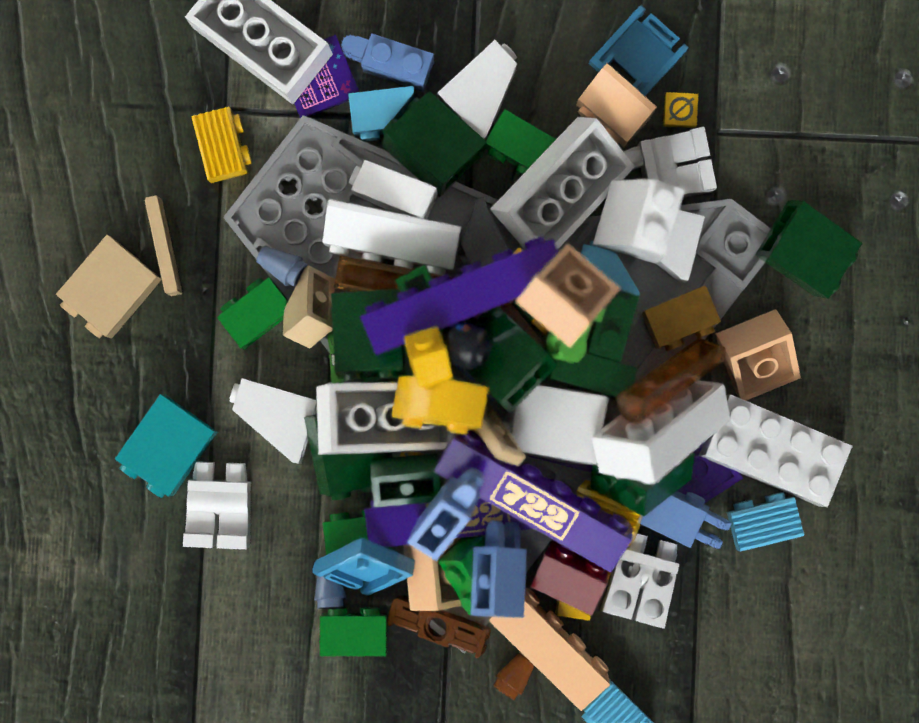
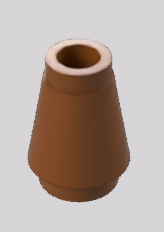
[493,652,534,700]

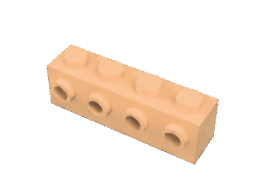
[488,588,610,711]

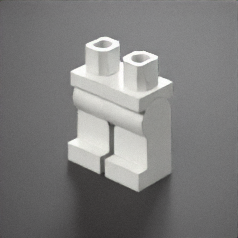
[623,127,717,197]
[183,461,251,549]
[600,534,680,629]

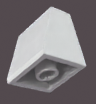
[593,179,685,264]
[503,386,608,464]

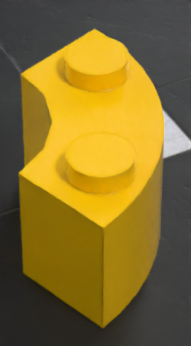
[391,376,488,434]

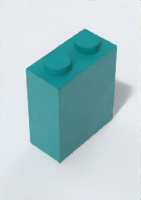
[115,394,218,498]

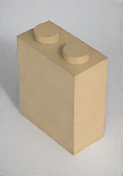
[56,235,162,338]

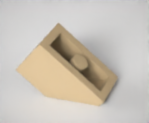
[283,265,335,349]

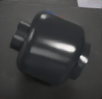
[441,320,493,370]

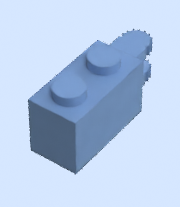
[341,33,434,92]
[407,468,484,561]
[640,491,732,549]
[471,520,526,618]

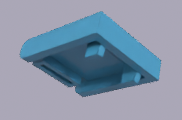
[589,5,689,97]
[313,538,415,596]

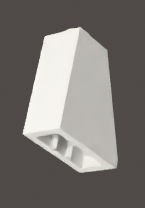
[437,40,517,140]
[349,160,438,220]
[657,210,705,283]
[230,378,317,464]

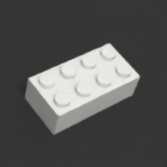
[185,0,333,104]
[490,117,635,250]
[592,376,731,484]
[316,383,454,454]
[699,394,852,507]

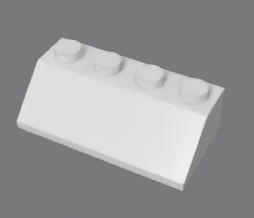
[323,199,461,276]

